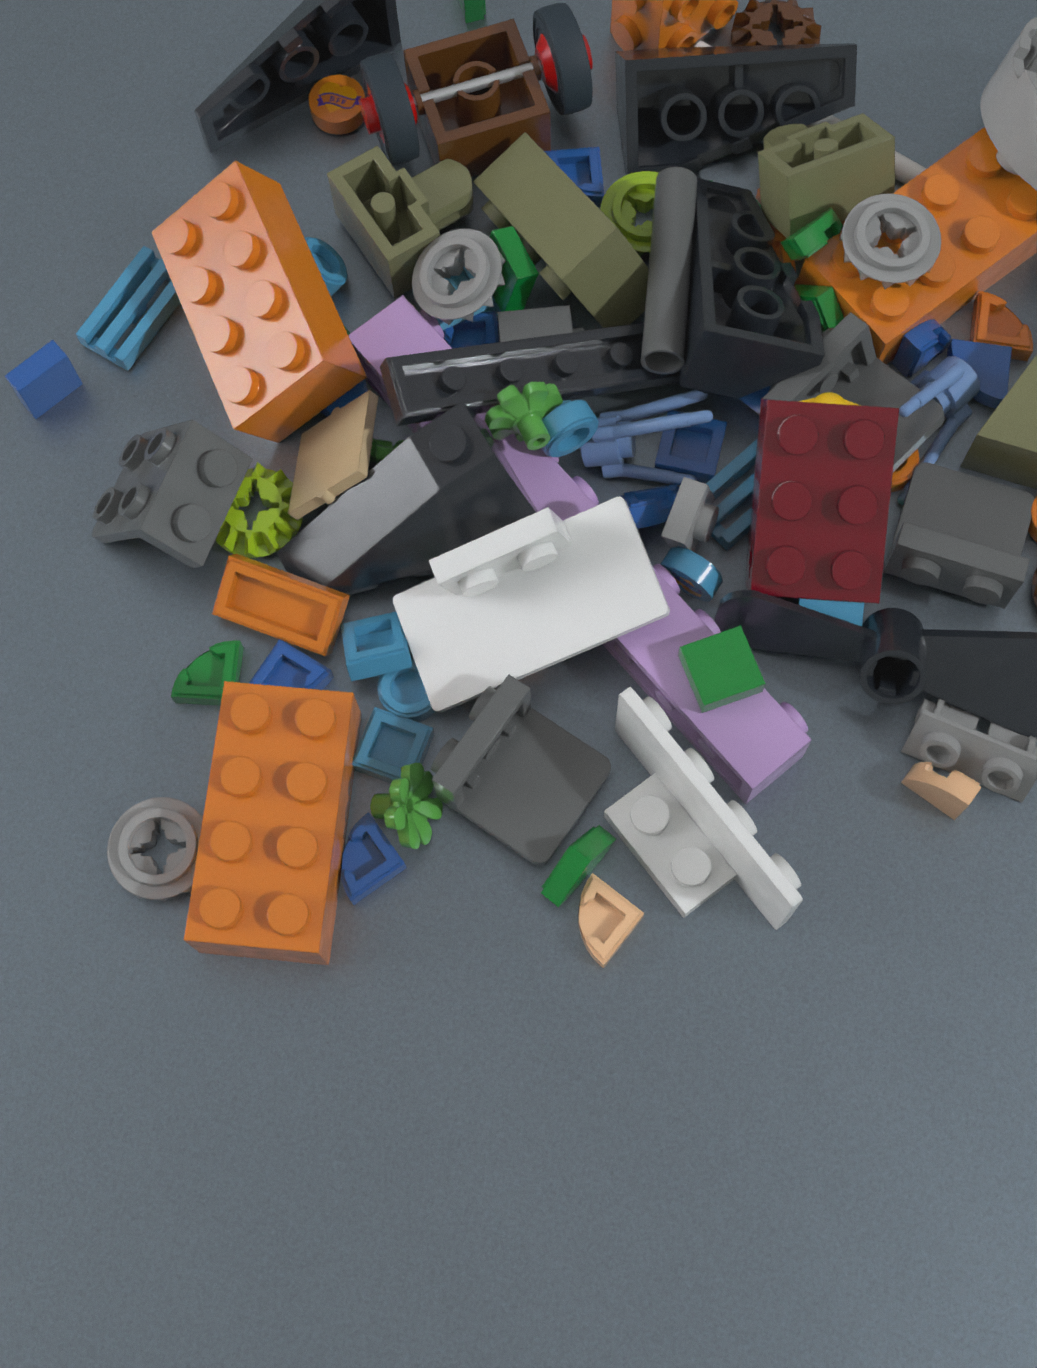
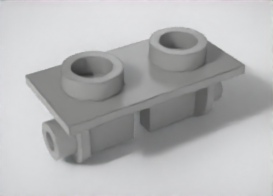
[901,698,1037,802]

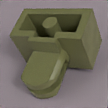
[758,113,895,238]
[327,145,474,299]

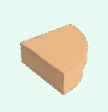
[901,762,982,820]
[578,873,644,968]

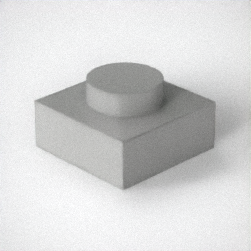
[661,477,719,552]

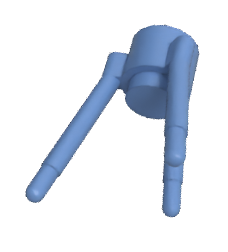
[897,356,980,505]
[580,390,713,485]

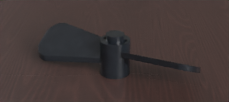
[714,590,1037,737]

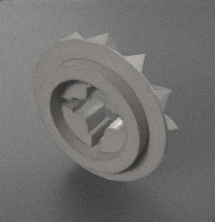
[840,194,941,289]
[412,229,506,325]
[107,797,203,902]

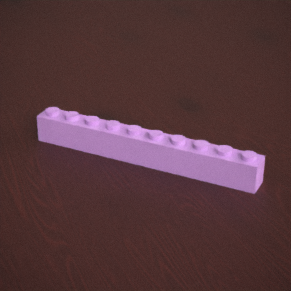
[348,295,811,804]

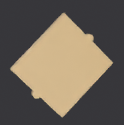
[288,390,378,520]

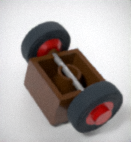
[359,3,593,177]

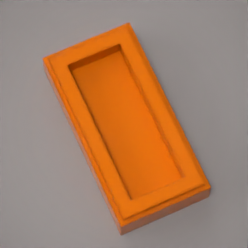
[212,553,350,656]

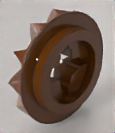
[731,0,822,46]

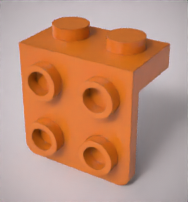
[610,0,738,51]

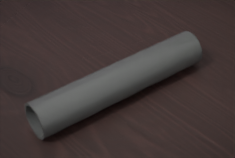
[641,167,697,374]

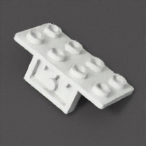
[393,497,670,712]
[604,687,803,930]

